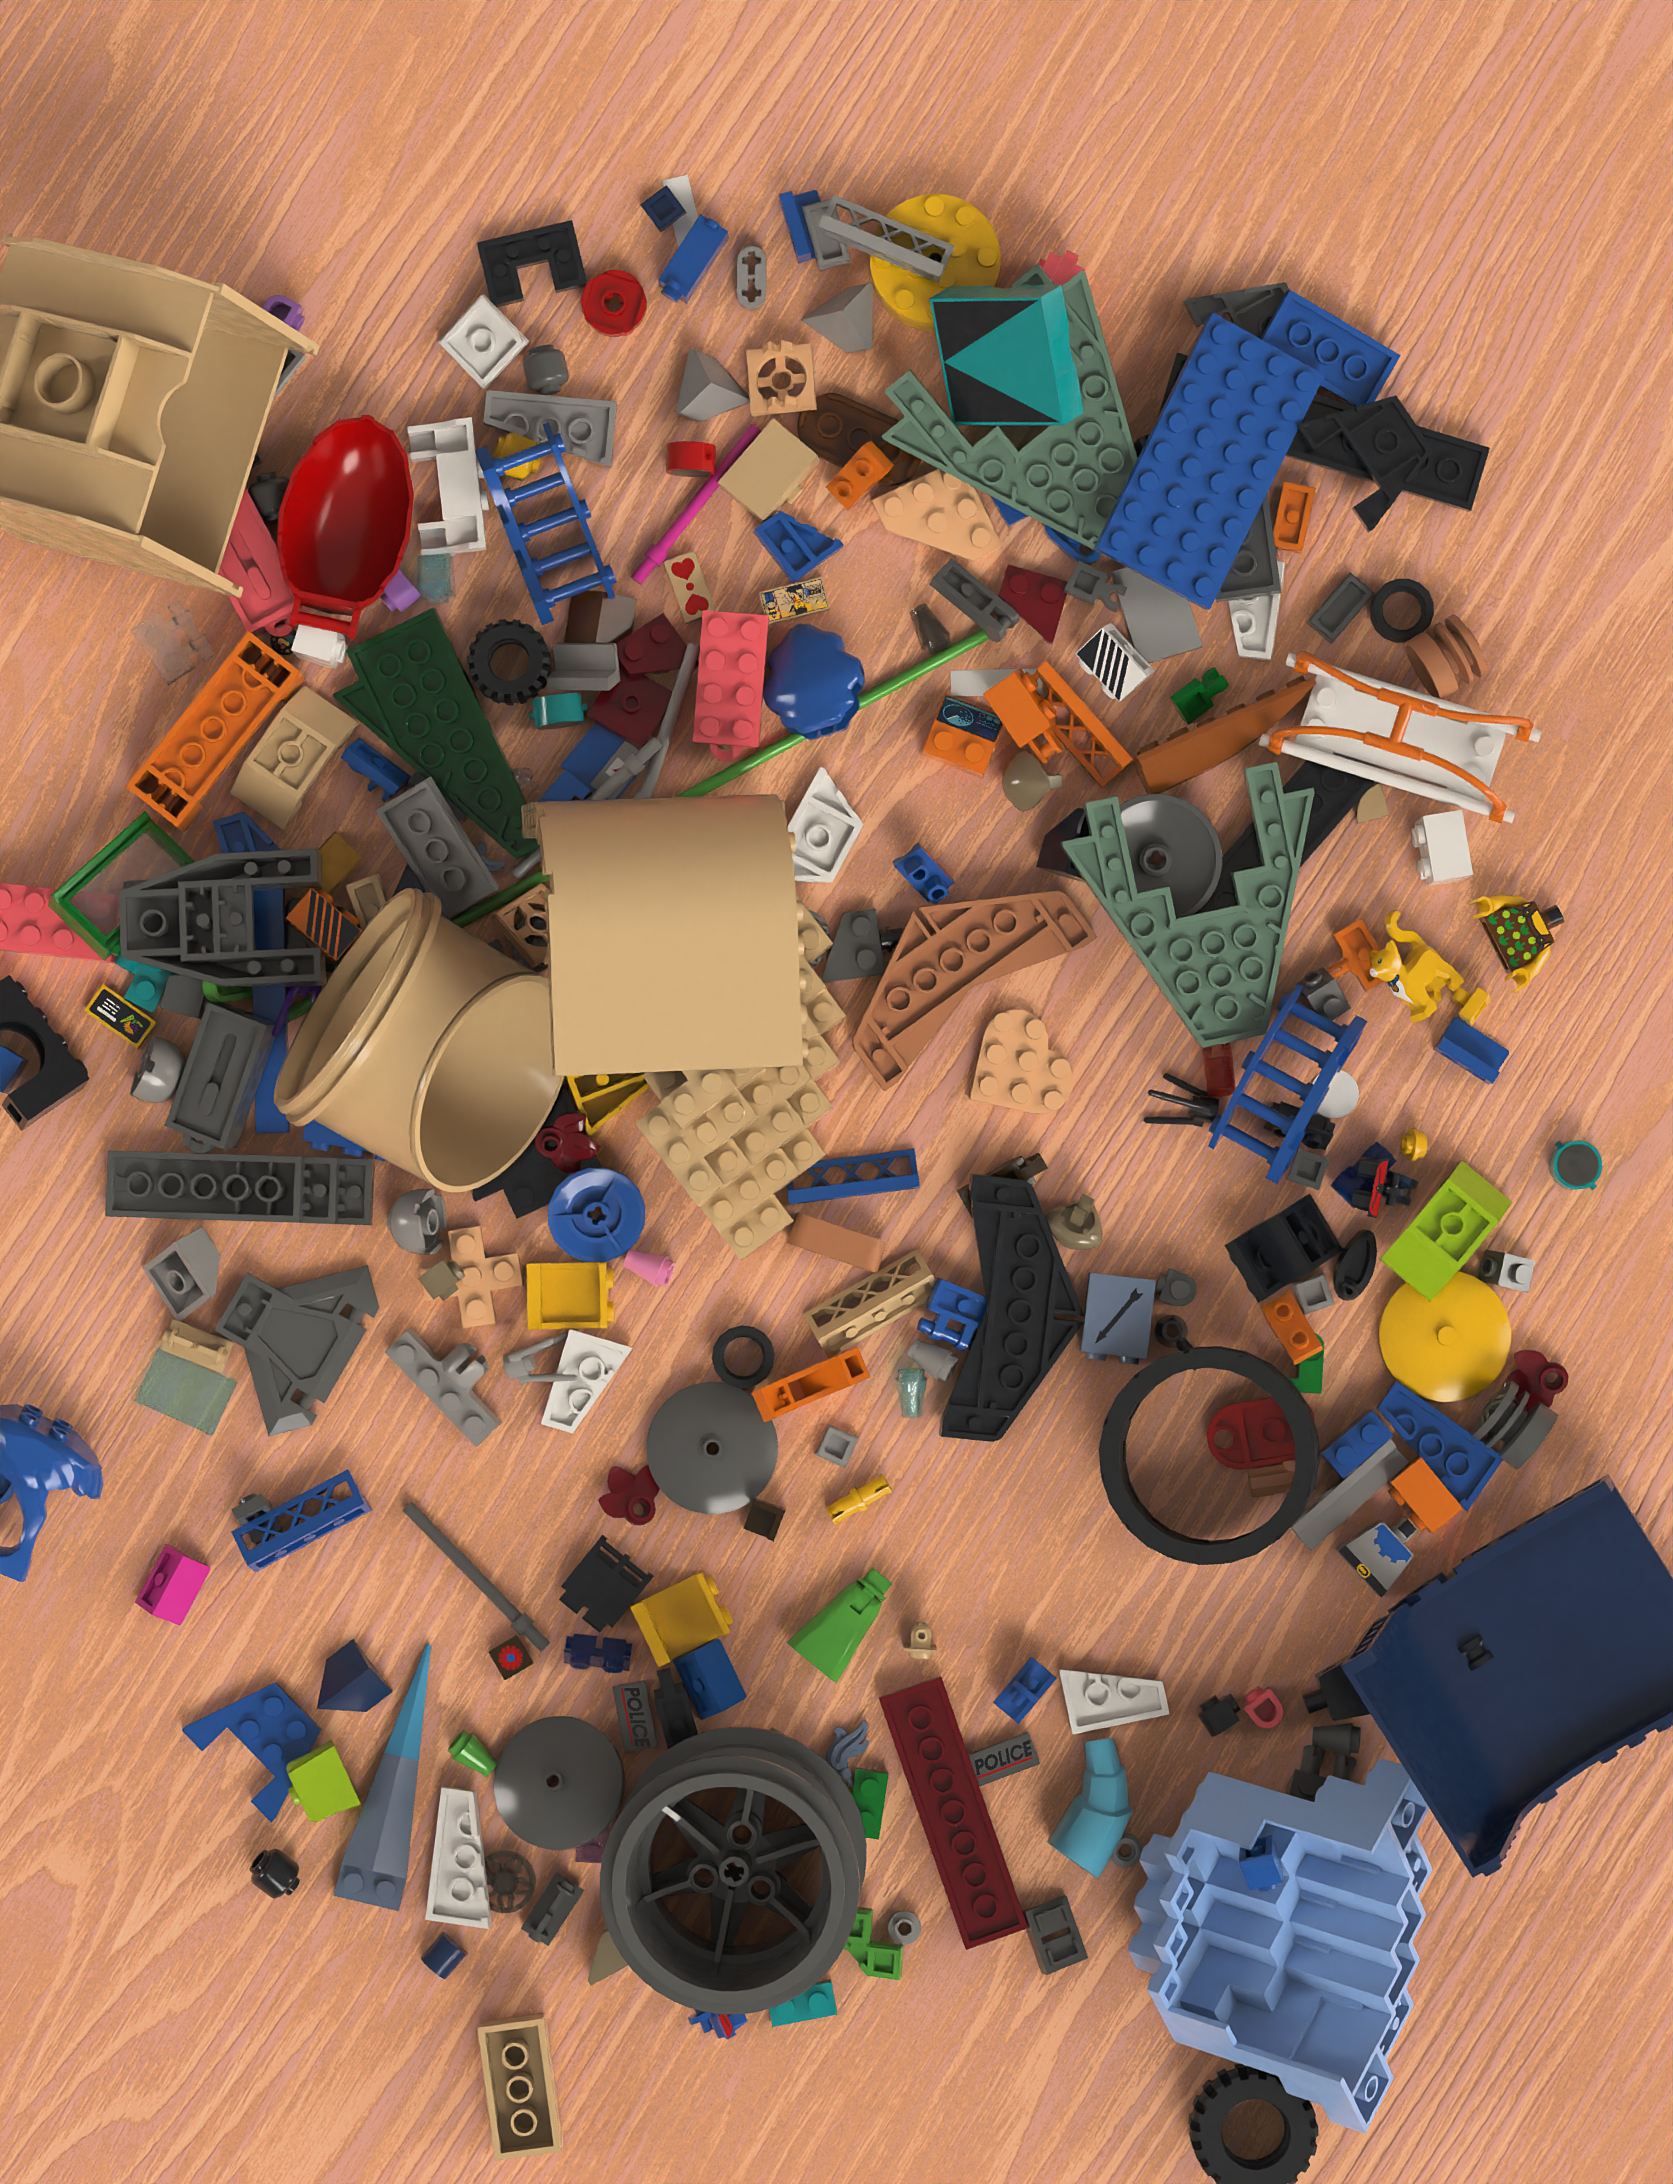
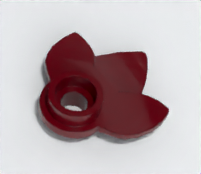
[535,1112,601,1173]
[1502,1350,1569,1411]
[598,1465,660,1526]

